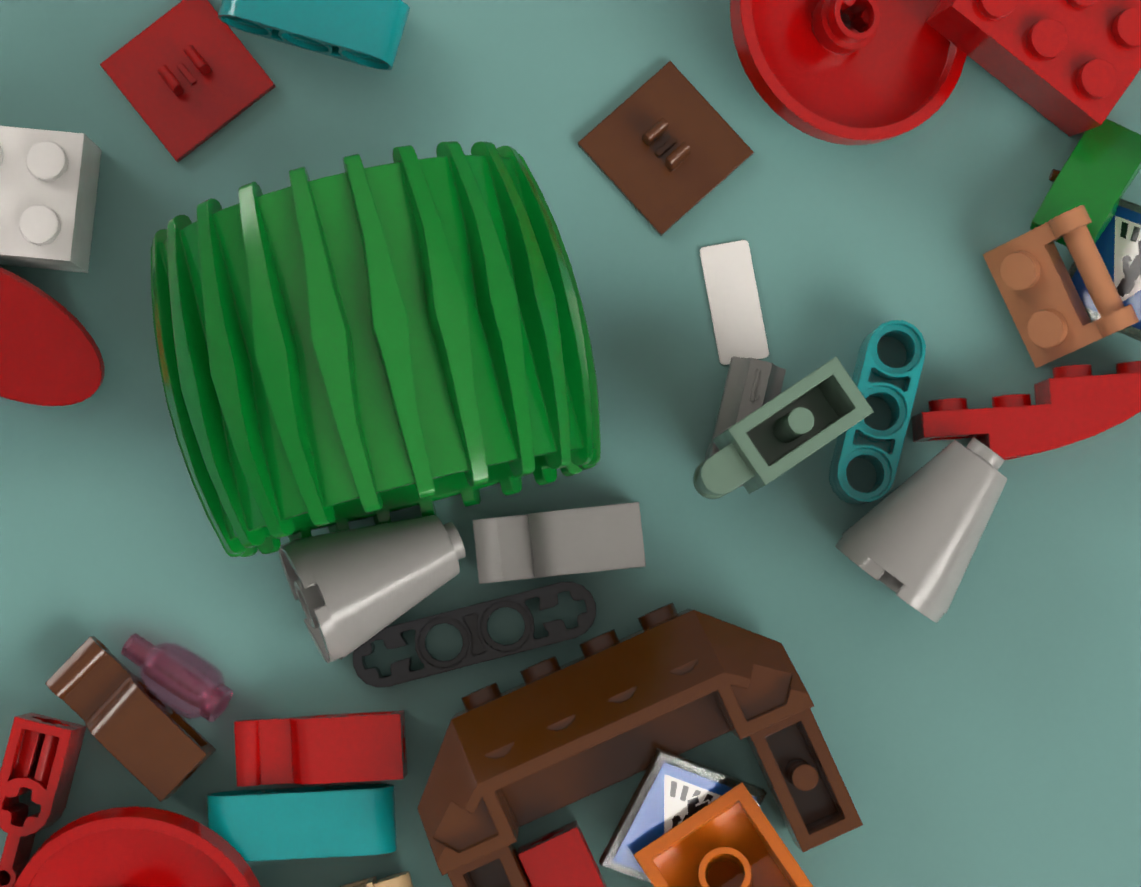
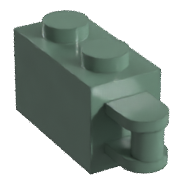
[693,356,874,499]

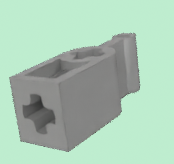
[473,502,646,584]

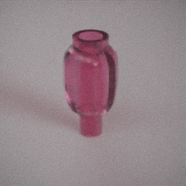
[121,633,233,723]

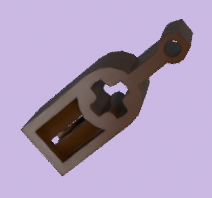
[45,636,216,802]

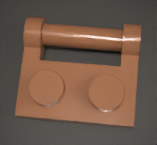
[982,205,1139,368]

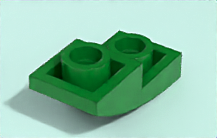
[1030,119,1141,247]

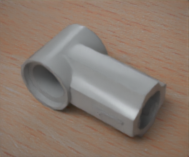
[705,356,786,487]

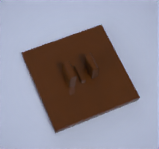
[578,61,754,236]

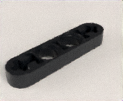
[353,582,596,687]

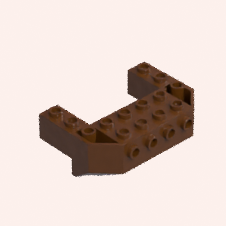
[417,602,863,887]

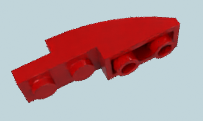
[911,361,1141,460]

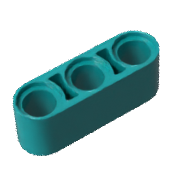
[218,0,410,70]
[829,320,926,505]
[207,784,397,861]

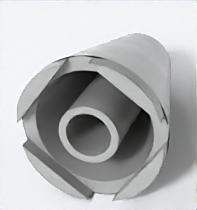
[835,437,1008,623]
[279,515,466,663]

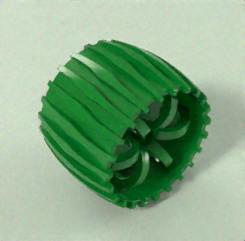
[151,141,601,557]

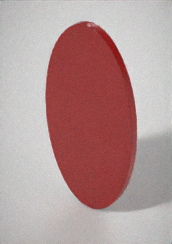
[0,267,105,406]

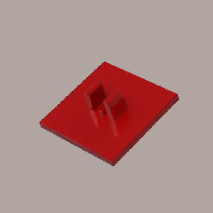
[100,0,276,162]

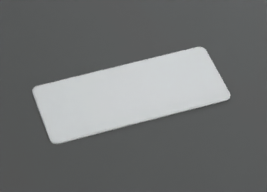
[700,240,769,365]

